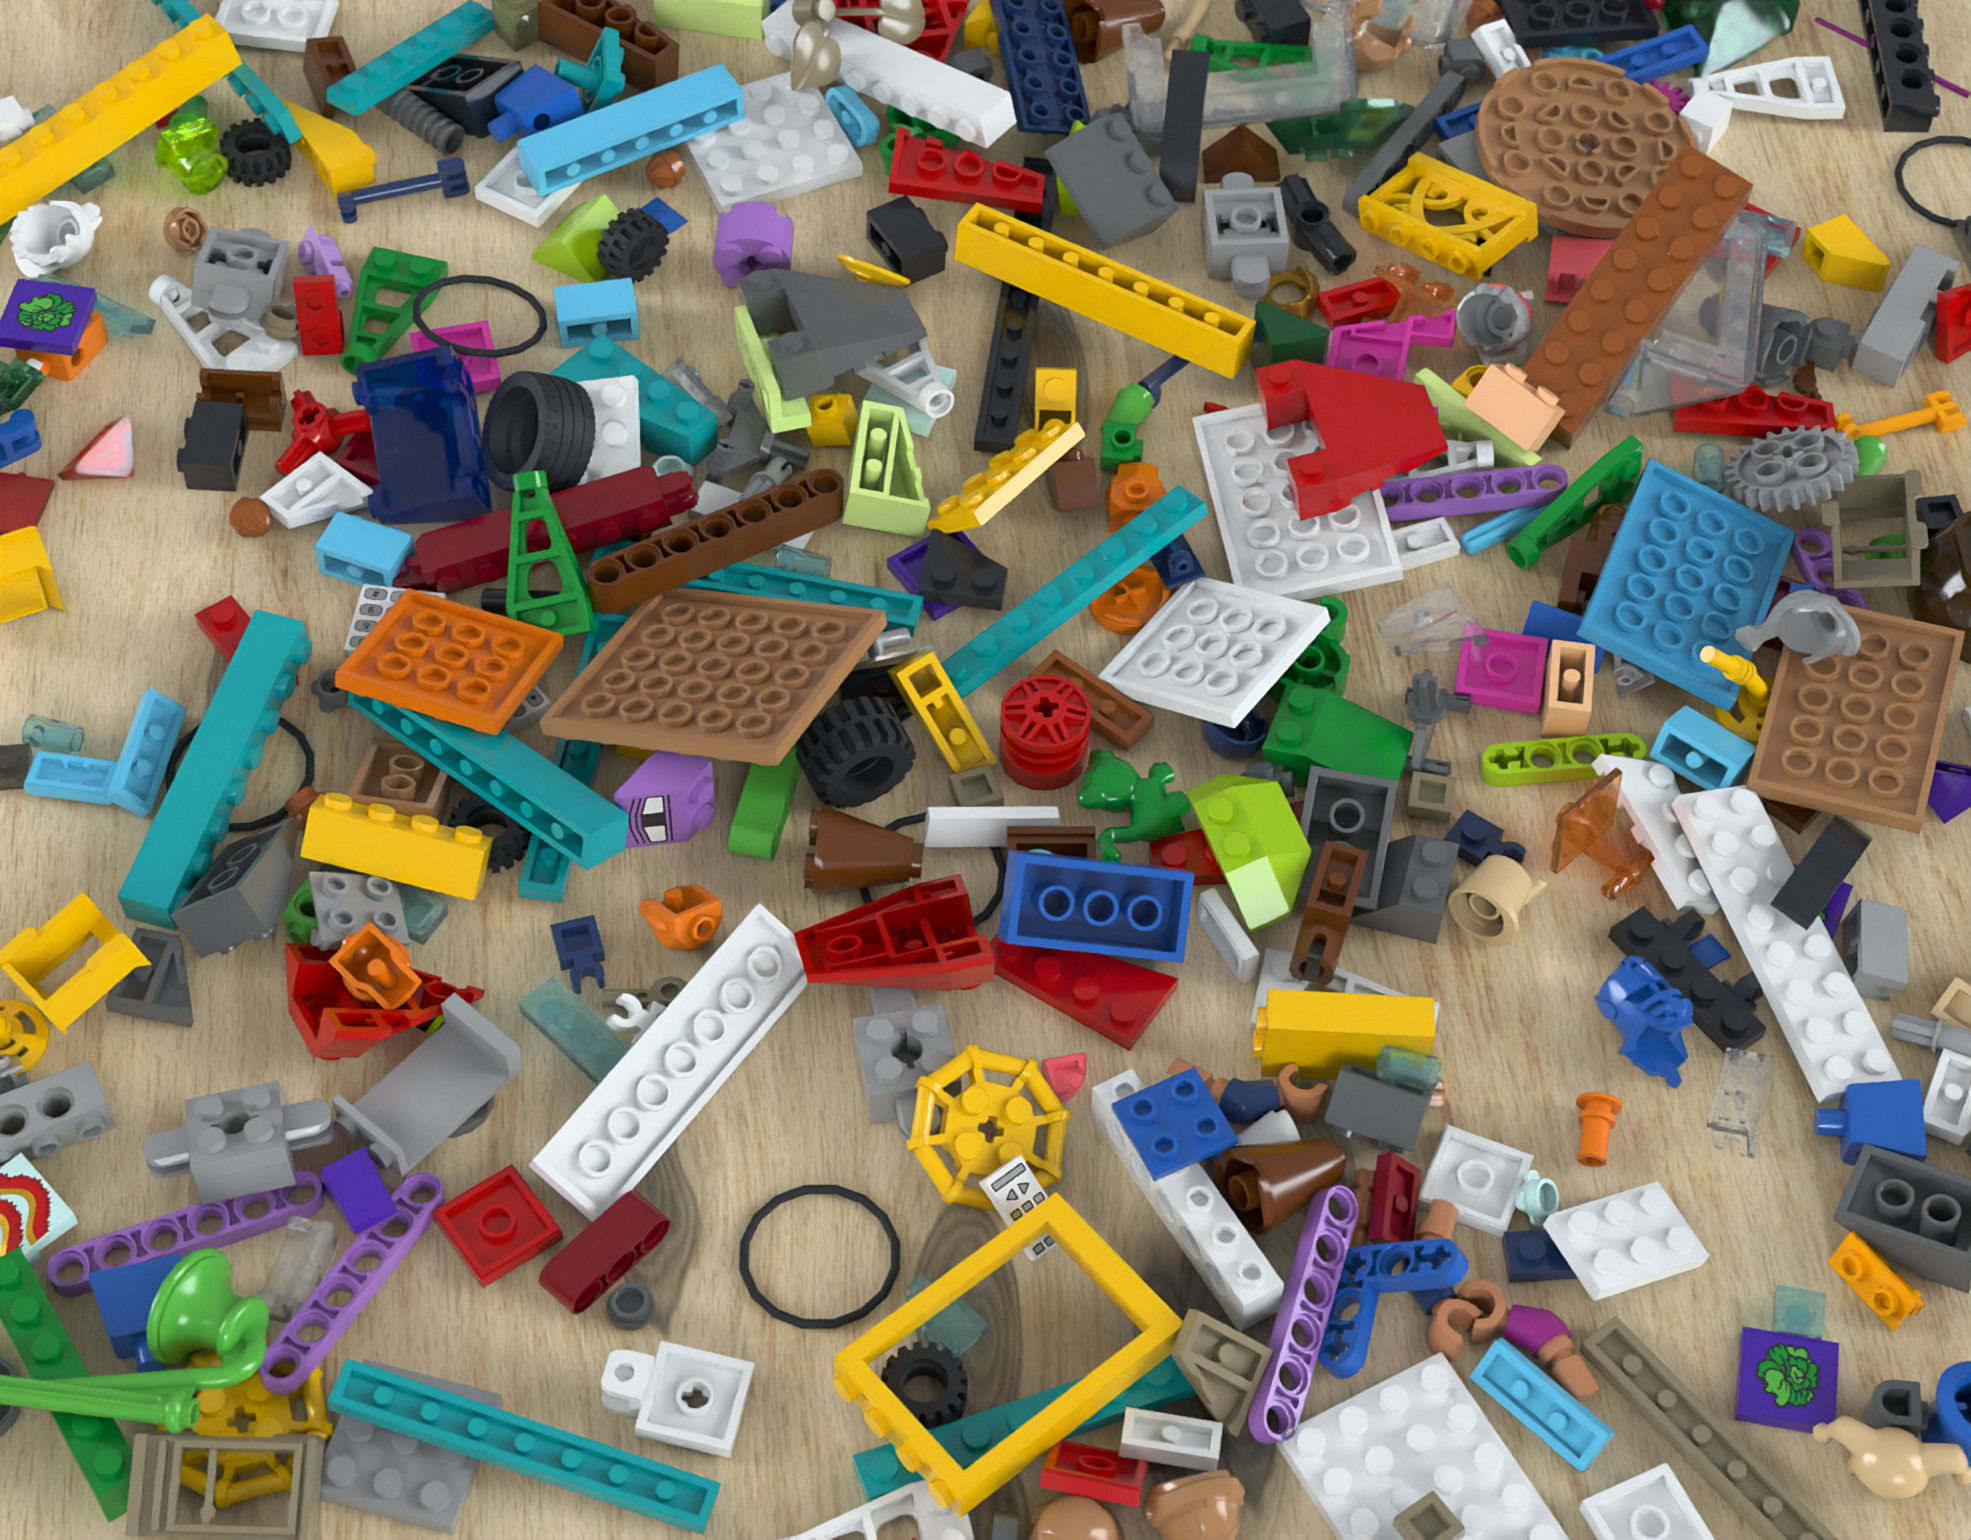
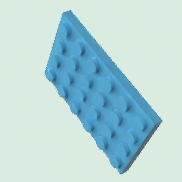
[1576,458,1796,712]

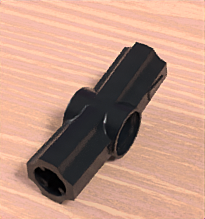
[1275,173,1357,276]

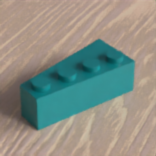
[549,334,718,467]

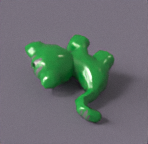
[1077,749,1191,862]

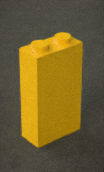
[1252,989,1435,1083]

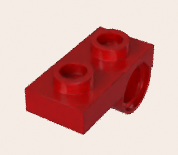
[293,274,345,356]

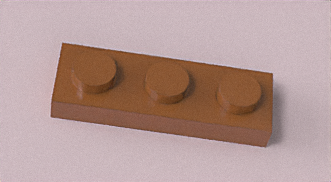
[1029,649,1155,752]

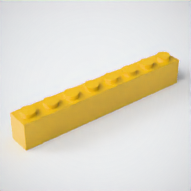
[0,13,243,226]
[954,203,1256,379]

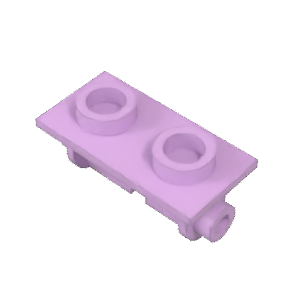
[298,225,354,299]

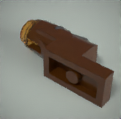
[1556,504,1626,614]

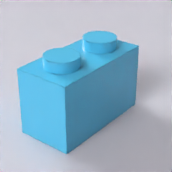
[553,278,640,349]
[314,511,415,588]
[1649,705,1757,791]

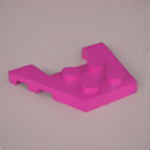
[1326,310,1457,419]

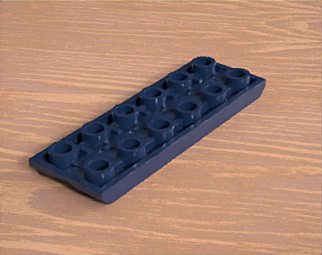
[989,0,1091,137]

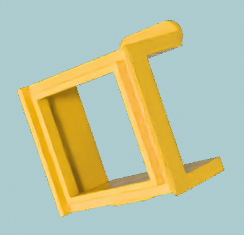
[0,526,65,624]
[0,891,152,1036]

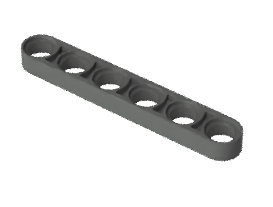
[1342,70,1468,217]

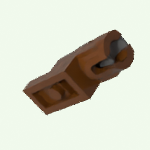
[1289,840,1369,986]

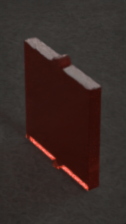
[0,472,55,535]

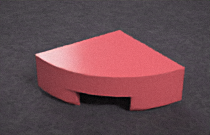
[1041,1052,1087,1104]

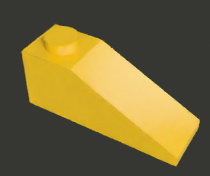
[281,99,377,198]
[887,649,998,774]

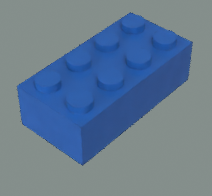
[998,849,1195,963]

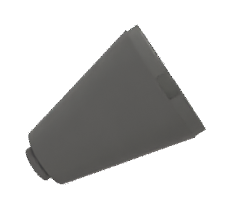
[1699,295,1813,386]

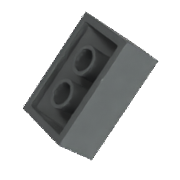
[1044,112,1179,250]

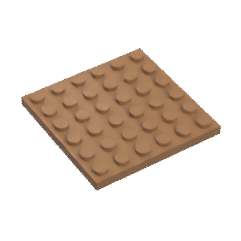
[539,587,887,766]

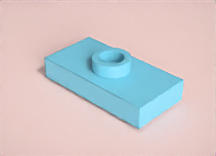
[24,750,118,805]

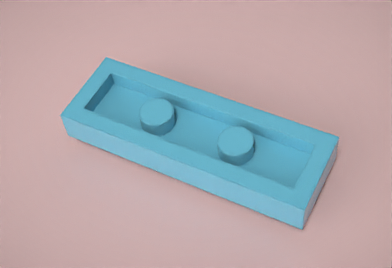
[105,688,187,819]
[1469,1338,1615,1473]

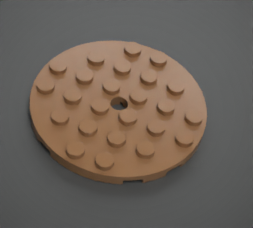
[1474,57,1698,239]

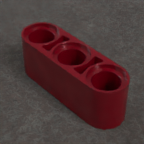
[538,1190,671,1315]

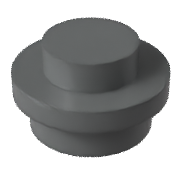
[606,1283,655,1331]

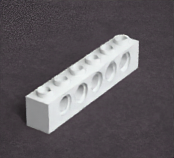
[1090,1068,1284,1332]

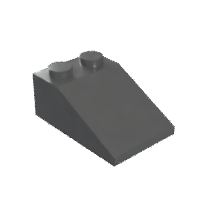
[1297,766,1398,910]
[170,817,299,958]
[1833,1143,1971,1294]

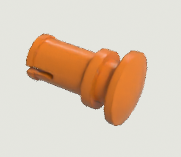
[1576,1092,1623,1167]

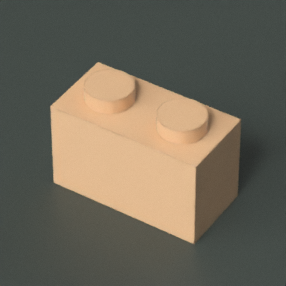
[1464,362,1566,451]
[1541,639,1595,739]

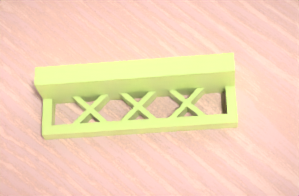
[734,305,812,434]
[1413,367,1542,494]

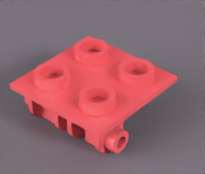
[1545,235,1615,304]

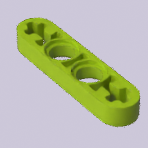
[1480,732,1646,787]

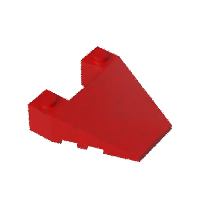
[1255,359,1448,521]

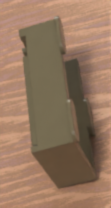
[1822,470,1928,589]
[125,1430,325,1540]

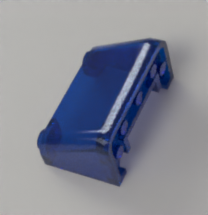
[352,344,493,525]

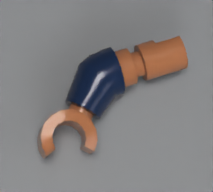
[1167,1057,1328,1125]
[1402,1199,1483,1363]

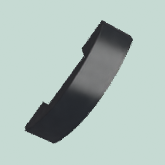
[1159,49,1210,203]
[1770,815,1873,930]

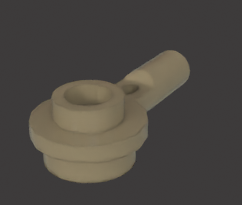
[259,302,299,341]
[602,976,688,1009]

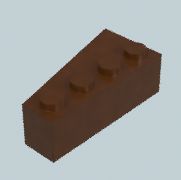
[538,0,679,93]

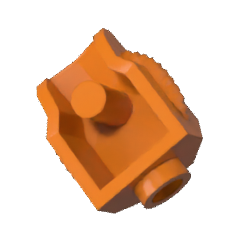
[1104,462,1166,533]
[639,883,723,951]
[328,921,422,1009]

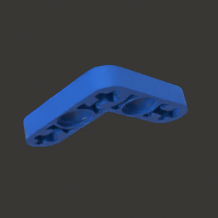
[1317,1238,1468,1379]

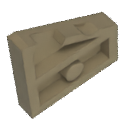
[1170,1309,1273,1437]

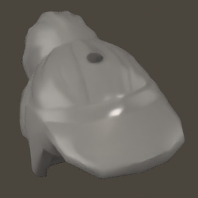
[1734,589,1861,665]

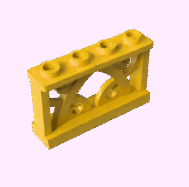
[1358,151,1538,282]

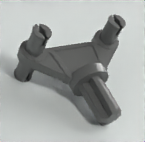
[705,379,810,486]
[1403,669,1472,778]

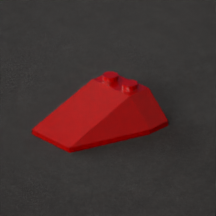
[794,874,995,991]

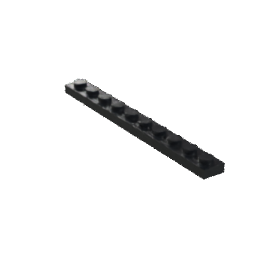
[974,156,1058,453]

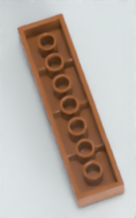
[1521,143,1754,450]

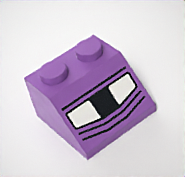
[614,750,716,848]

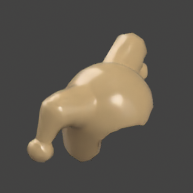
[1812,1416,1971,1500]

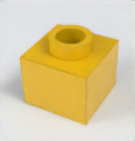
[805,393,859,447]

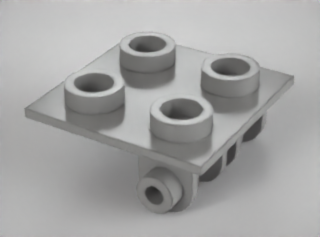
[308,871,410,951]

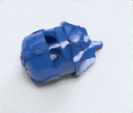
[1595,955,1693,1089]

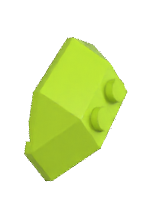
[1185,774,1313,934]

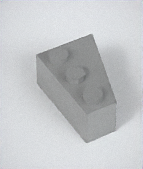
[1851,243,1960,388]

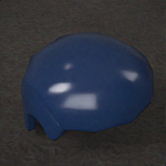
[1203,708,1268,761]

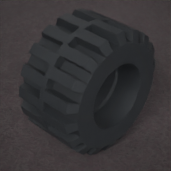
[795,696,916,809]

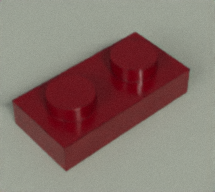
[1368,1151,1421,1244]

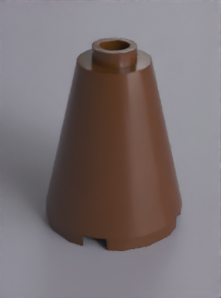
[1063,0,1165,65]
[1212,1138,1346,1239]

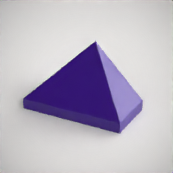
[1928,760,1971,824]

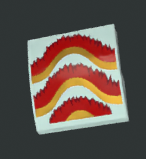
[0,1153,78,1267]

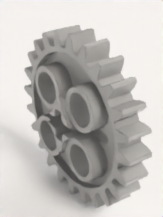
[1723,425,1860,512]

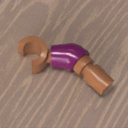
[1456,1279,1600,1402]

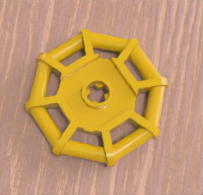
[906,1044,1072,1212]
[155,1338,334,1509]

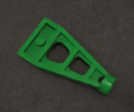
[1189,33,1343,114]
[340,246,449,376]
[1506,435,1643,570]
[506,470,596,638]

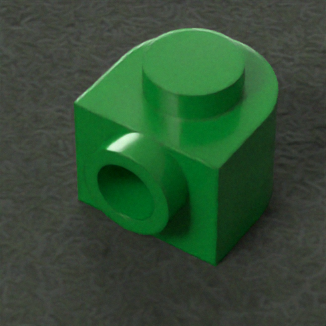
[1100,421,1144,470]

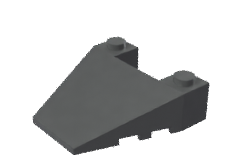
[736,268,927,401]

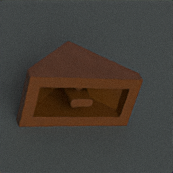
[1201,123,1281,184]

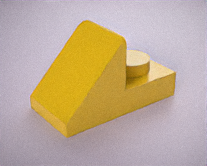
[964,0,1004,67]

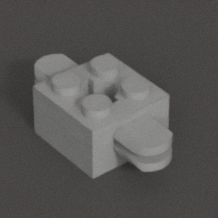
[1200,172,1290,300]
[191,226,289,327]
[853,987,962,1142]
[142,1080,336,1205]

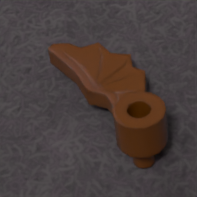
[1792,361,1822,400]

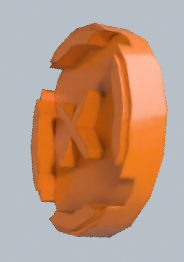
[1088,564,1171,635]

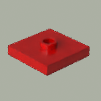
[432,1164,564,1288]
[1039,1440,1149,1507]

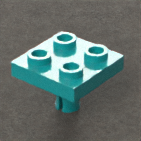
[553,27,625,115]

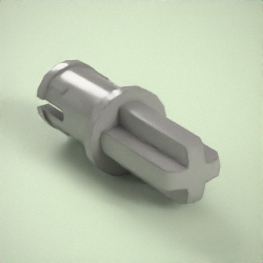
[738,457,792,501]
[1890,1013,1971,1058]

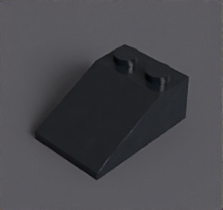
[404,53,524,139]

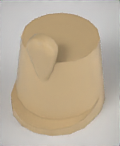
[1448,855,1547,946]

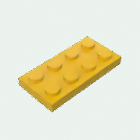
[926,422,1085,534]

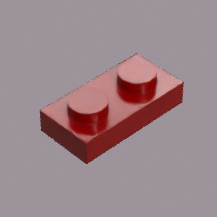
[1316,274,1404,331]

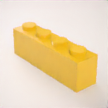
[300,793,493,901]

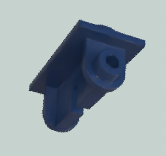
[1150,533,1206,589]

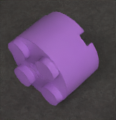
[713,201,794,288]

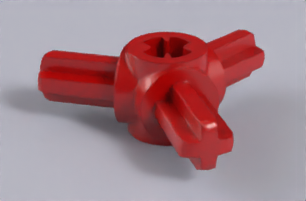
[275,389,376,477]

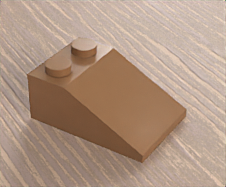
[346,737,453,825]

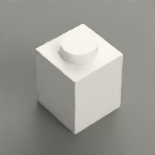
[1679,87,1734,155]

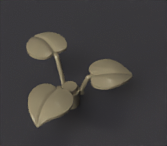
[790,0,925,91]

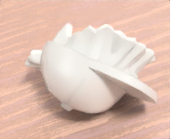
[9,200,103,280]

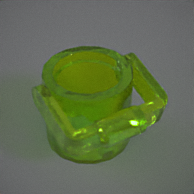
[155,117,228,195]

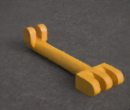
[1835,390,1967,441]

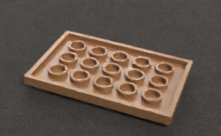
[1746,604,1965,834]

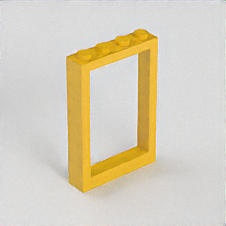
[833,1192,1183,1518]

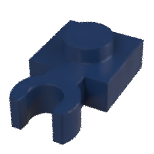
[1444,809,1526,867]
[550,915,605,995]

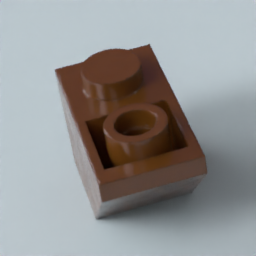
[1044,447,1100,512]

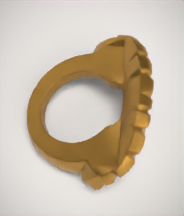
[1263,265,1320,320]

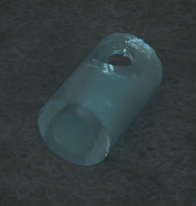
[1694,443,1725,494]
[774,544,832,578]
[22,714,84,756]
[1376,1045,1442,1091]

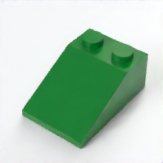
[1263,683,1414,788]

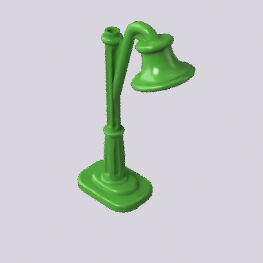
[0,1247,269,1434]

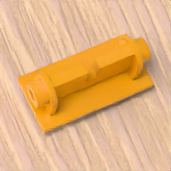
[1827,1231,1925,1332]

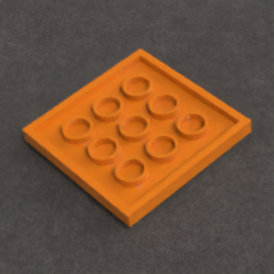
[335,588,564,736]

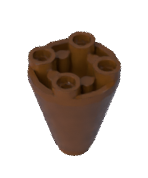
[804,807,924,894]

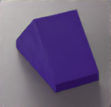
[320,1147,398,1235]

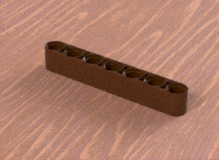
[587,469,844,614]

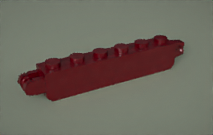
[393,465,699,595]

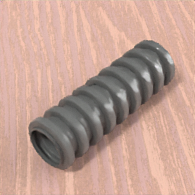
[374,87,465,155]

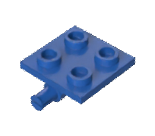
[1111,1067,1238,1182]

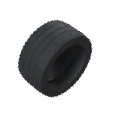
[481,371,596,497]

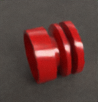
[999,675,1091,791]

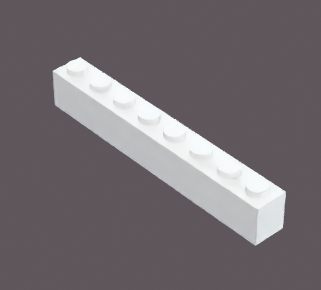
[761,0,1016,149]

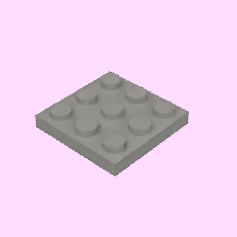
[320,1359,503,1535]

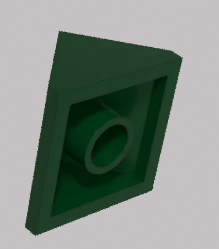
[1249,300,1331,372]

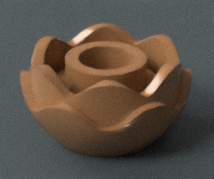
[163,205,208,255]

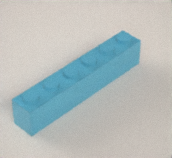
[517,63,744,197]

